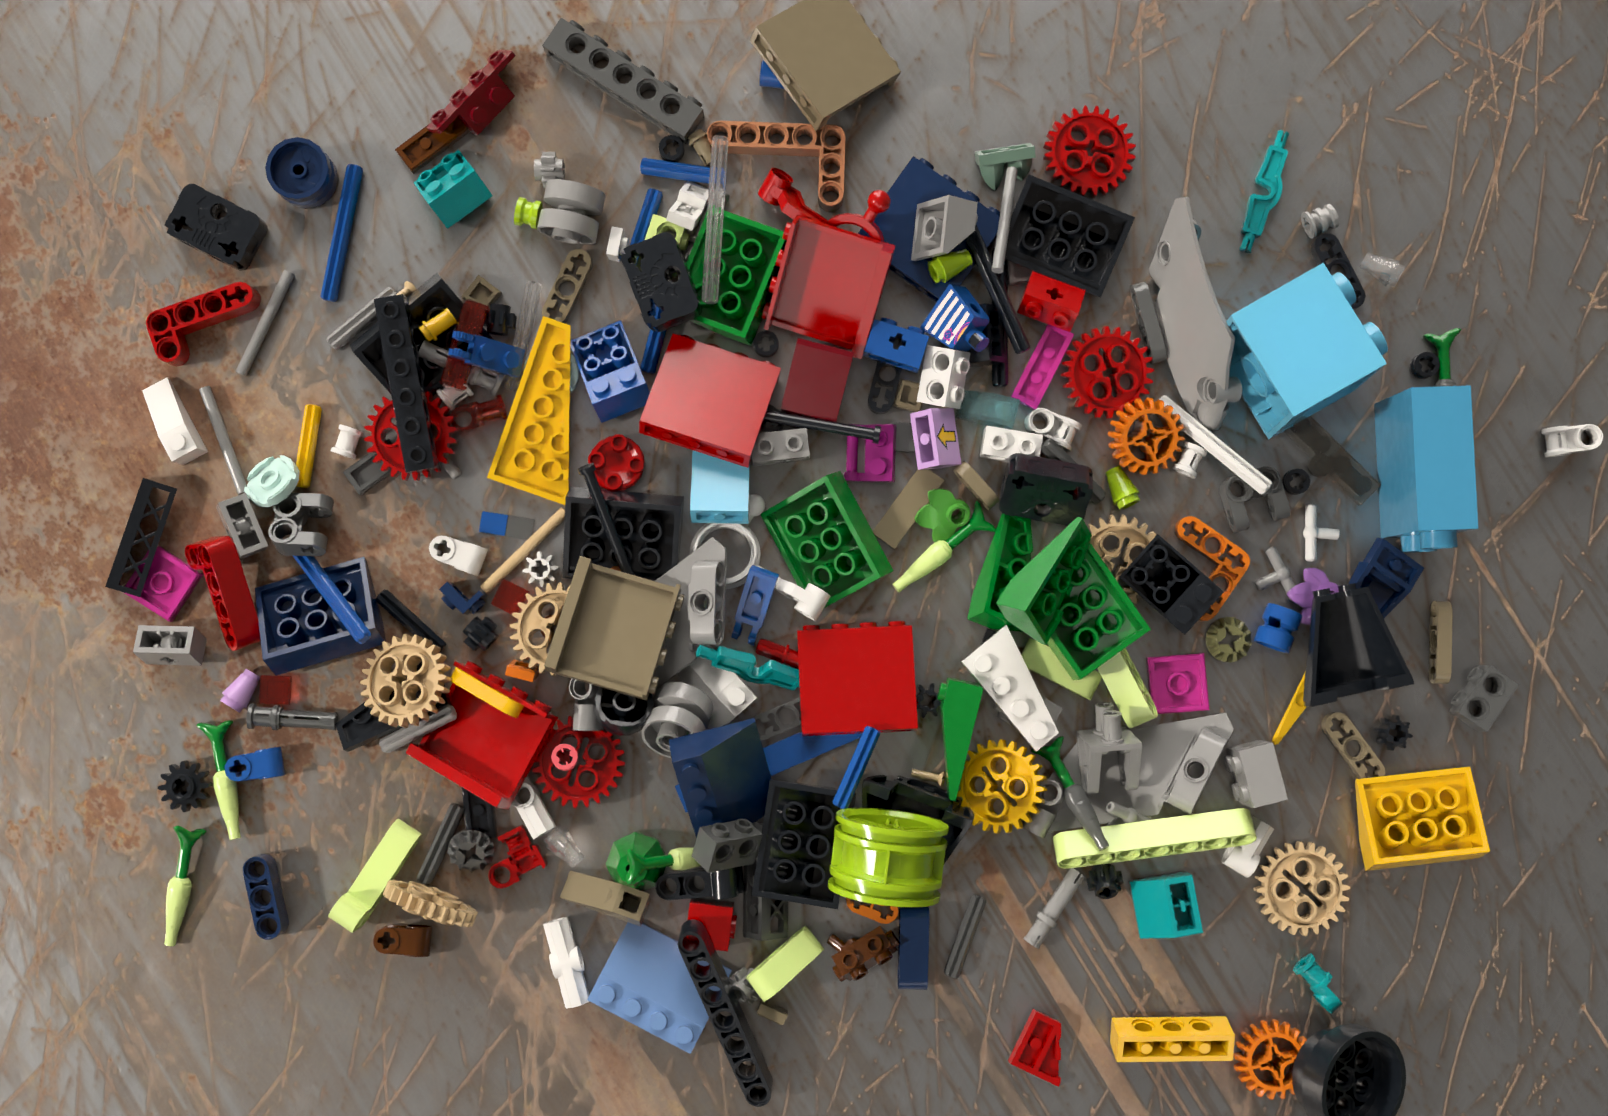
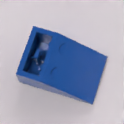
[571,320,650,423]

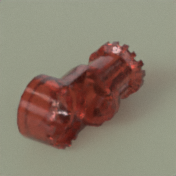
[450,394,508,432]

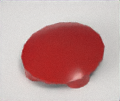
[588,434,645,491]

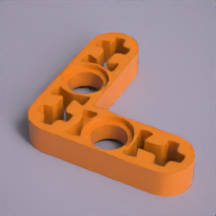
[1175,516,1250,621]

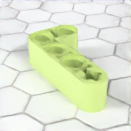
[328,818,422,933]

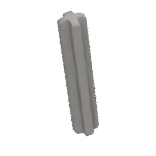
[327,287,397,350]
[379,705,457,753]

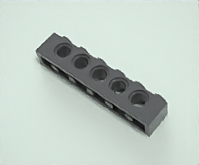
[542,18,704,144]

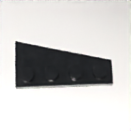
[335,662,452,752]

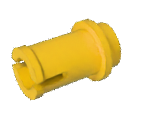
[419,308,457,342]

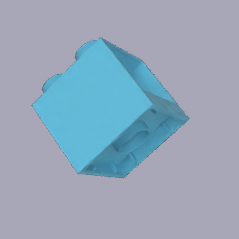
[1226,263,1388,440]

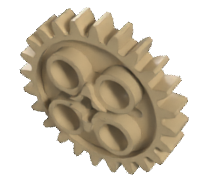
[1088,514,1156,604]
[509,582,570,676]
[360,634,452,728]
[1253,841,1350,936]
[383,880,478,927]

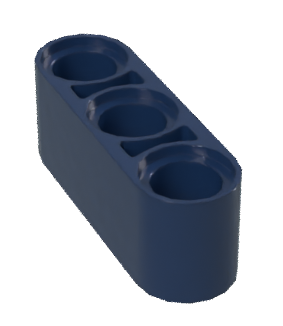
[243,854,289,940]
[898,906,930,990]

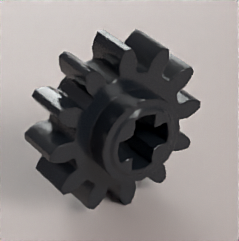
[158,760,213,812]

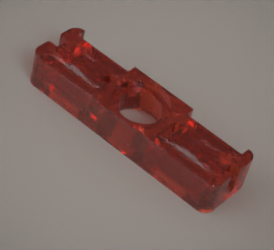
[440,300,490,392]

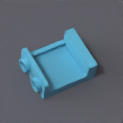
[690,450,750,524]

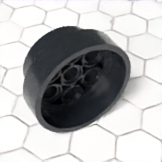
[1292,1023,1406,1116]

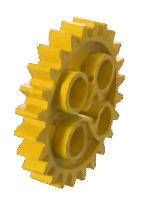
[957,739,1047,833]

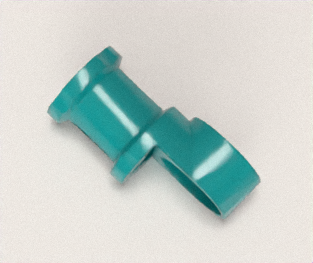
[1293,953,1342,1014]

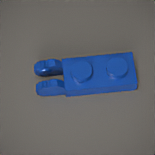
[448,331,525,377]
[731,565,779,646]

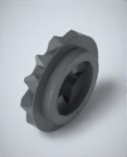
[447,830,494,873]

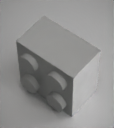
[1224,740,1288,808]

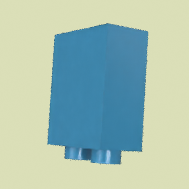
[1374,386,1478,553]

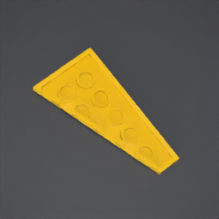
[487,316,571,505]

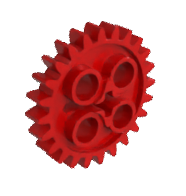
[1043,105,1136,199]
[1061,326,1154,419]
[364,391,459,481]
[532,716,625,809]

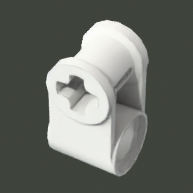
[1024,408,1082,452]
[1541,424,1603,458]
[429,535,488,576]

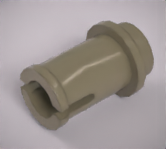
[688,129,720,167]

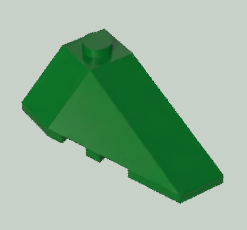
[937,677,984,801]

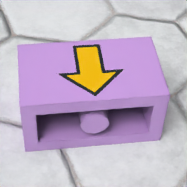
[910,408,961,470]

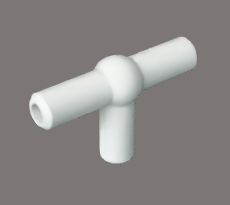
[1303,504,1340,562]

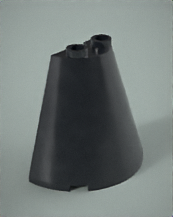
[1303,583,1414,707]
[862,775,974,864]

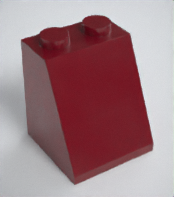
[781,338,854,422]

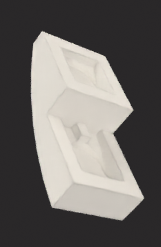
[666,181,712,231]

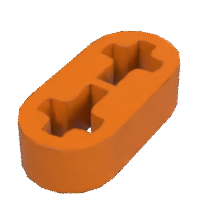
[846,898,899,924]

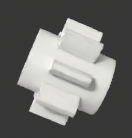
[523,551,560,587]

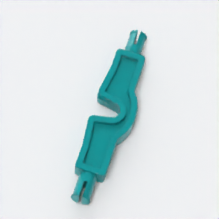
[1239,130,1289,253]
[696,645,800,691]

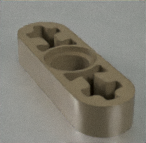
[542,249,593,324]
[1428,601,1453,684]
[1321,712,1386,779]

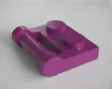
[843,424,896,482]

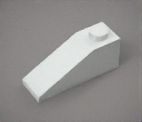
[142,377,208,465]

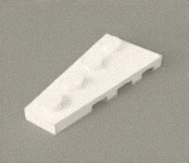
[961,625,1059,751]

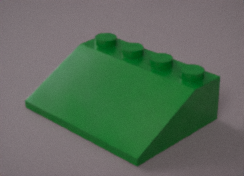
[686,205,787,346]
[760,471,894,608]
[1047,543,1151,680]

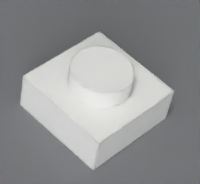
[606,226,629,262]

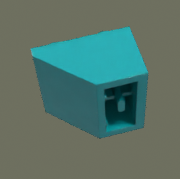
[413,150,493,229]
[1129,871,1203,939]

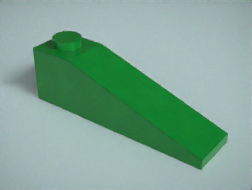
[967,513,1033,632]
[996,517,1092,645]

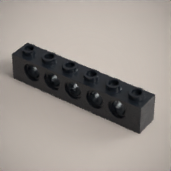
[374,294,440,473]

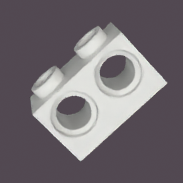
[917,345,970,409]
[979,426,1043,462]

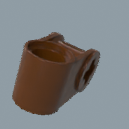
[373,924,432,957]

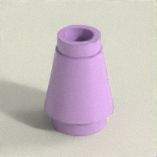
[220,669,260,713]

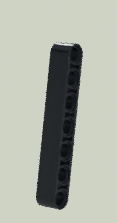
[677,919,773,1107]

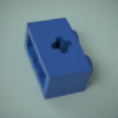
[863,317,929,373]

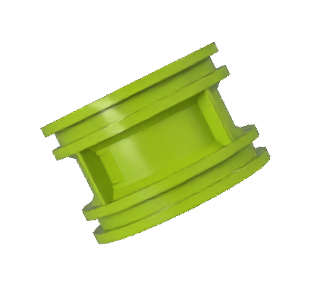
[828,808,949,907]

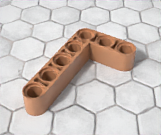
[707,121,846,212]

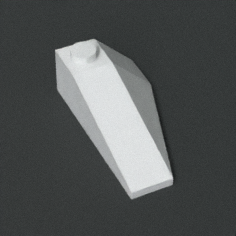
[679,645,757,729]

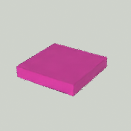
[123,545,203,622]
[1146,653,1210,714]

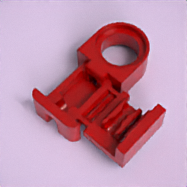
[488,824,547,889]

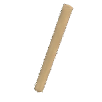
[480,507,565,594]

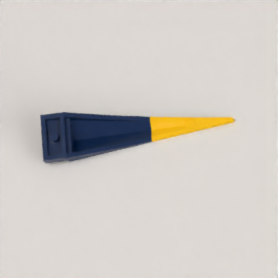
[1271,537,1424,745]

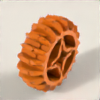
[1107,397,1185,475]
[1233,1019,1307,1100]

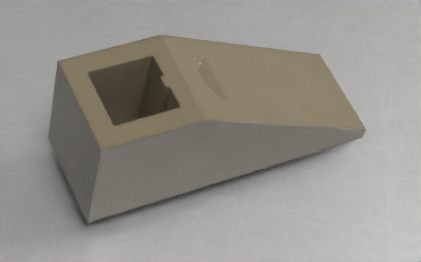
[560,871,651,927]

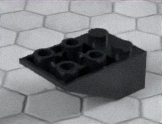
[1119,534,1224,635]

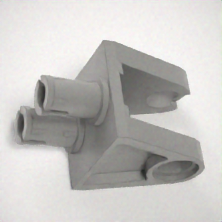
[1076,702,1142,794]

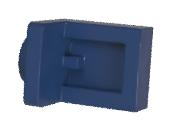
[439,581,488,615]

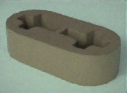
[953,461,999,510]

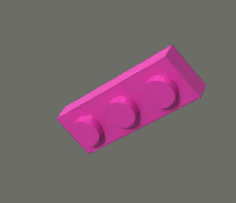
[1010,324,1074,410]

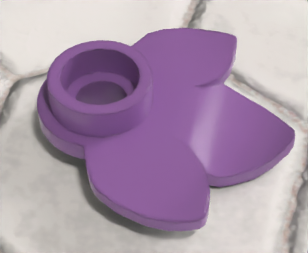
[1287,568,1339,625]

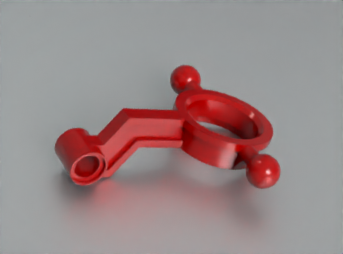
[758,167,891,242]

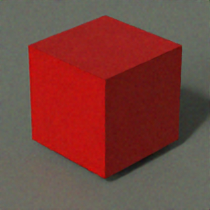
[686,898,737,952]

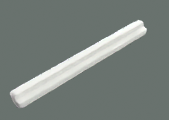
[1159,395,1272,495]

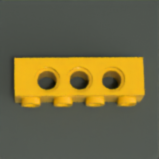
[1110,1016,1235,1062]

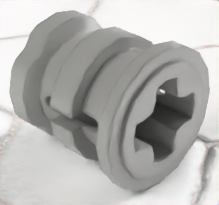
[1301,204,1339,239]

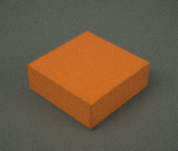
[505,659,539,682]

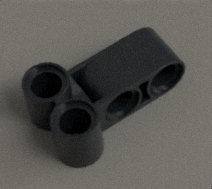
[655,866,745,900]

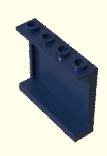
[858,156,1000,303]

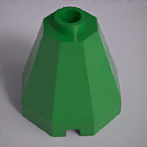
[606,831,666,892]

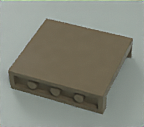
[750,0,901,131]
[544,556,685,700]

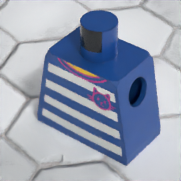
[920,284,989,352]

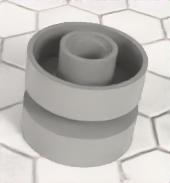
[537,179,606,245]
[641,682,713,758]

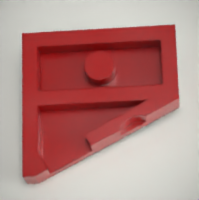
[1008,1009,1061,1087]

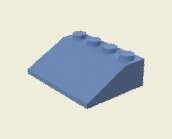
[587,922,732,1054]

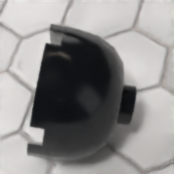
[594,687,654,736]

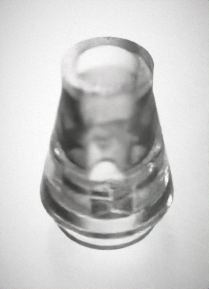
[1360,252,1405,287]
[543,824,584,868]

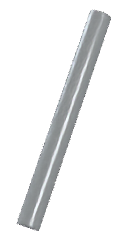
[992,167,1018,273]
[236,270,295,376]
[199,386,247,495]

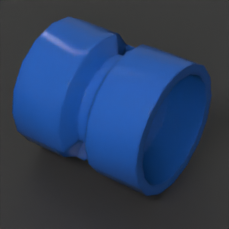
[1253,603,1303,654]

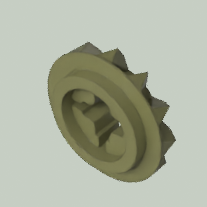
[1206,617,1252,662]

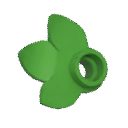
[914,489,970,542]

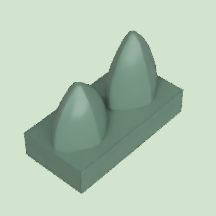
[974,143,1036,191]

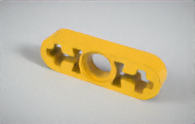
[450,667,524,718]

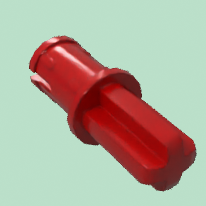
[756,638,799,669]

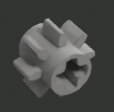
[534,152,565,188]
[729,967,760,1005]

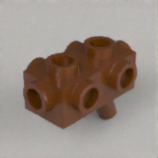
[827,926,900,982]

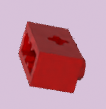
[1017,271,1086,332]

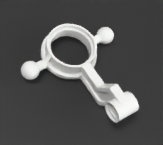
[690,494,831,621]

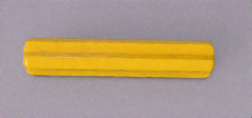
[296,404,322,488]

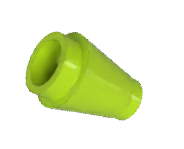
[928,249,972,283]
[1105,466,1140,510]

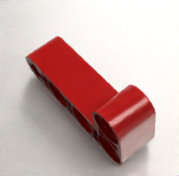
[146,282,261,367]
[185,536,261,651]

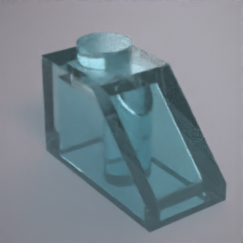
[955,390,1020,430]

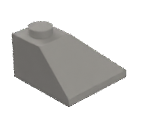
[911,195,978,261]

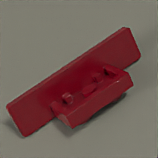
[426,50,516,135]

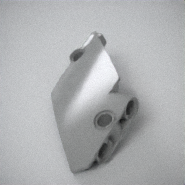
[1149,197,1242,431]
[569,537,727,731]
[1022,713,1234,838]

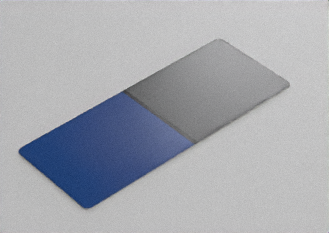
[479,511,534,540]

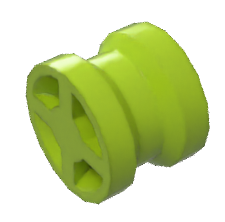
[514,197,543,229]

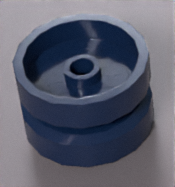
[265,137,338,209]

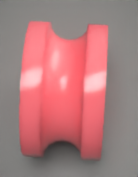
[551,744,578,771]

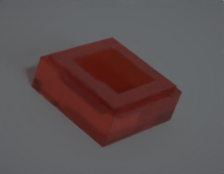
[491,578,530,615]
[259,675,292,705]

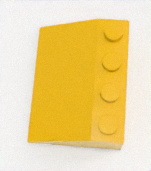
[1355,766,1490,871]

